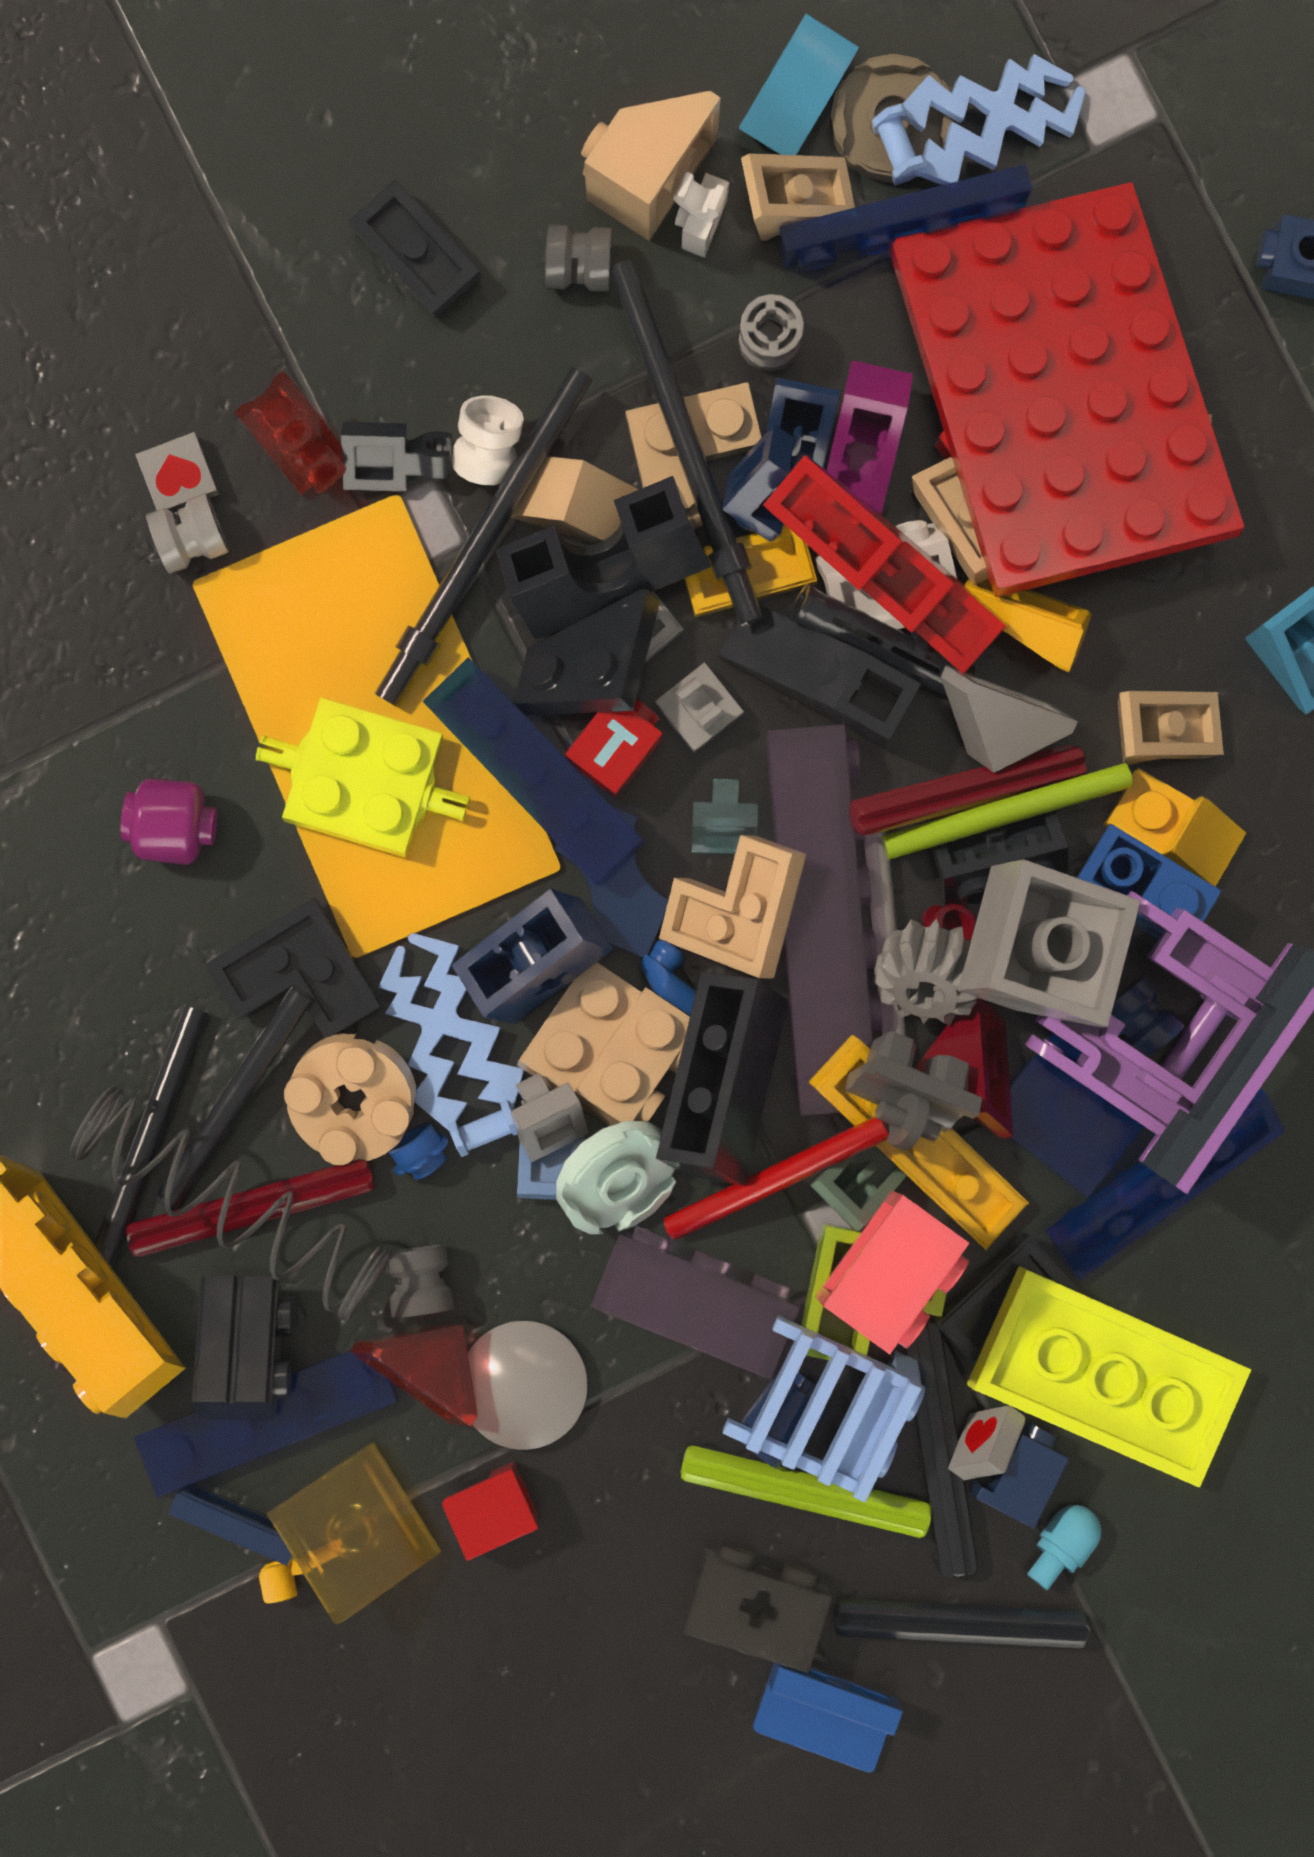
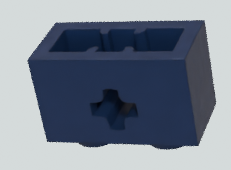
[452,888,614,1024]

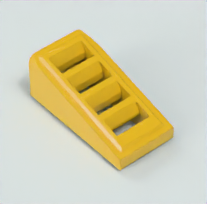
[964,579,1092,673]

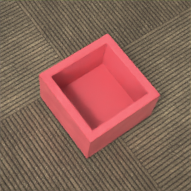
[815,1190,969,1354]

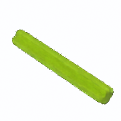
[680,1446,932,1538]

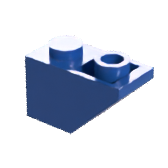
[1077,824,1222,939]

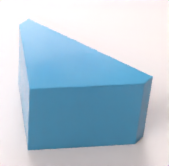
[1245,586,1314,715]

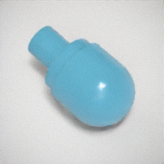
[1027,1505,1102,1591]

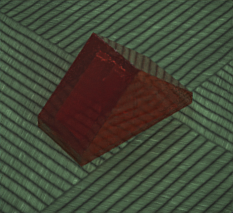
[350,1324,478,1427]

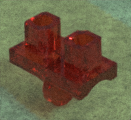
[234,371,347,495]

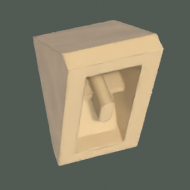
[511,456,639,544]

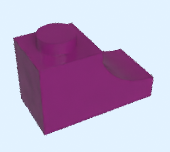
[826,360,913,515]

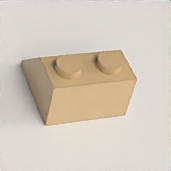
[581,91,721,241]

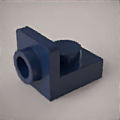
[722,425,794,542]

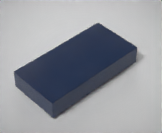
[168,1483,304,1566]

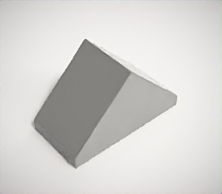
[941,665,1078,773]

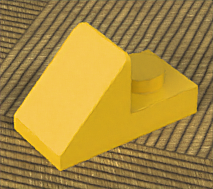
[1104,768,1246,887]

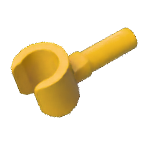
[259,1538,345,1604]

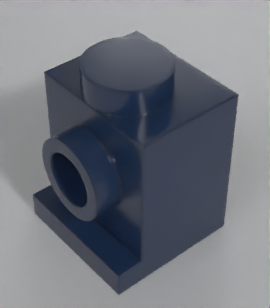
[1256,214,1314,299]
[969,1420,1069,1529]

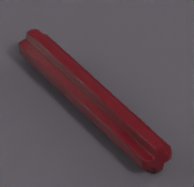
[849,744,1087,836]
[126,1159,375,1257]

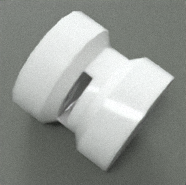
[452,396,524,485]

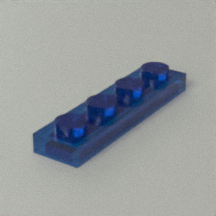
[777,164,1032,271]
[422,657,645,886]
[1045,1088,1285,1280]
[134,1340,399,1498]

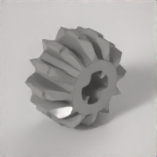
[874,918,977,1026]

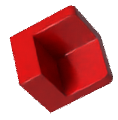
[442,1461,540,1561]

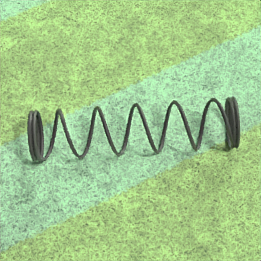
[70,1086,389,1321]

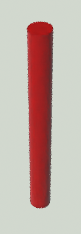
[664,1117,889,1240]

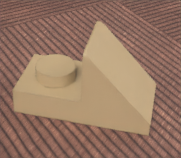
[741,153,857,241]
[1117,691,1224,765]

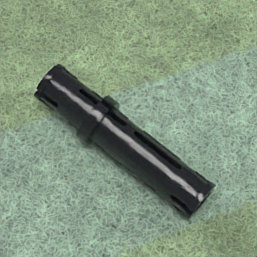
[789,584,975,696]

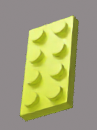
[966,1266,1251,1488]

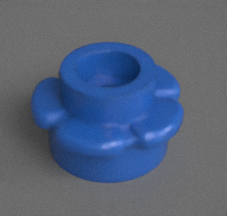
[388,1122,448,1180]

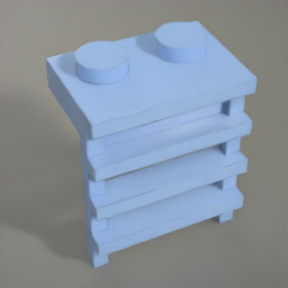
[722,1316,925,1502]

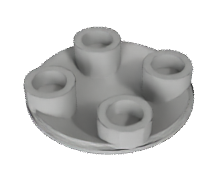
[459,1321,587,1450]

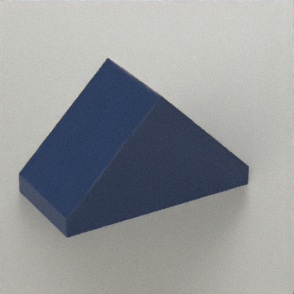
[766,378,840,468]

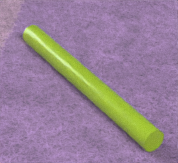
[881,763,1133,860]

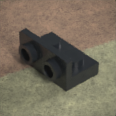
[924,810,1068,908]

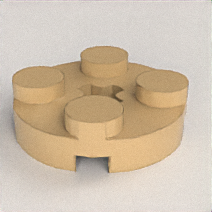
[284,1034,416,1165]

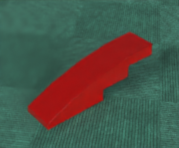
[763,455,1009,674]

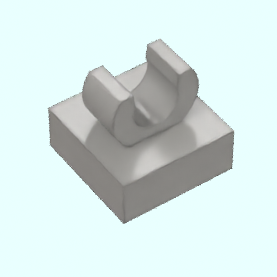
[655,662,744,753]
[510,1073,589,1163]

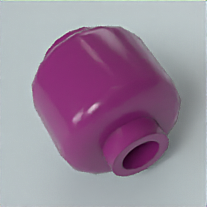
[121,778,218,865]

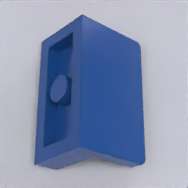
[753,1655,903,1773]

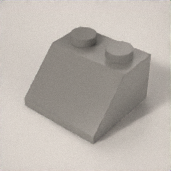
[958,859,1141,1028]

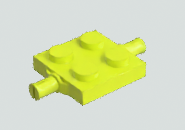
[256,697,471,858]

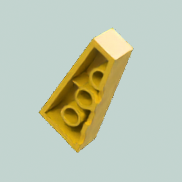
[0,1155,186,1419]

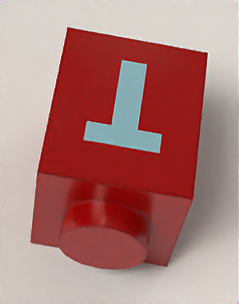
[565,699,663,799]

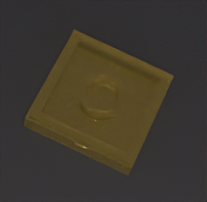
[266,1442,441,1625]

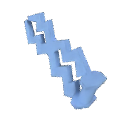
[872,54,1085,189]
[378,933,525,1157]

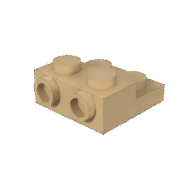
[517,962,690,1127]

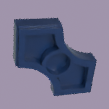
[555,792,669,958]

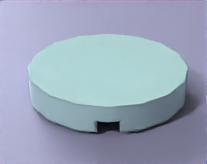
[556,1121,676,1234]

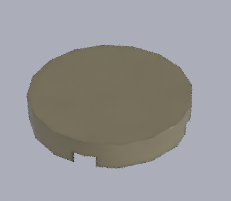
[829,53,955,183]

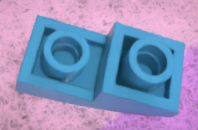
[739,13,859,155]

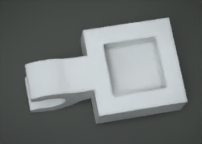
[673,172,729,258]

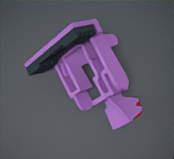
[1025,891,1314,1194]

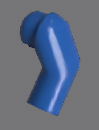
[641,940,696,1017]

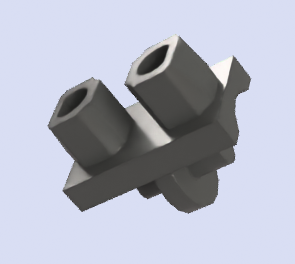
[845,1032,982,1150]

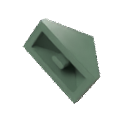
[807,1146,906,1232]

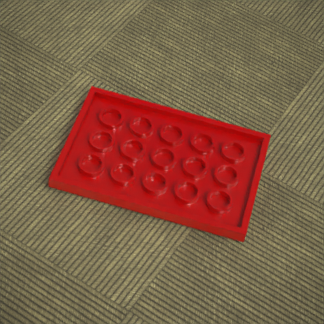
[889,182,1245,597]

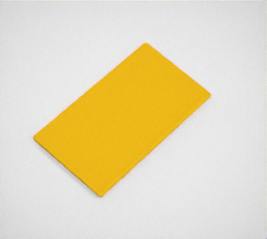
[193,494,561,958]

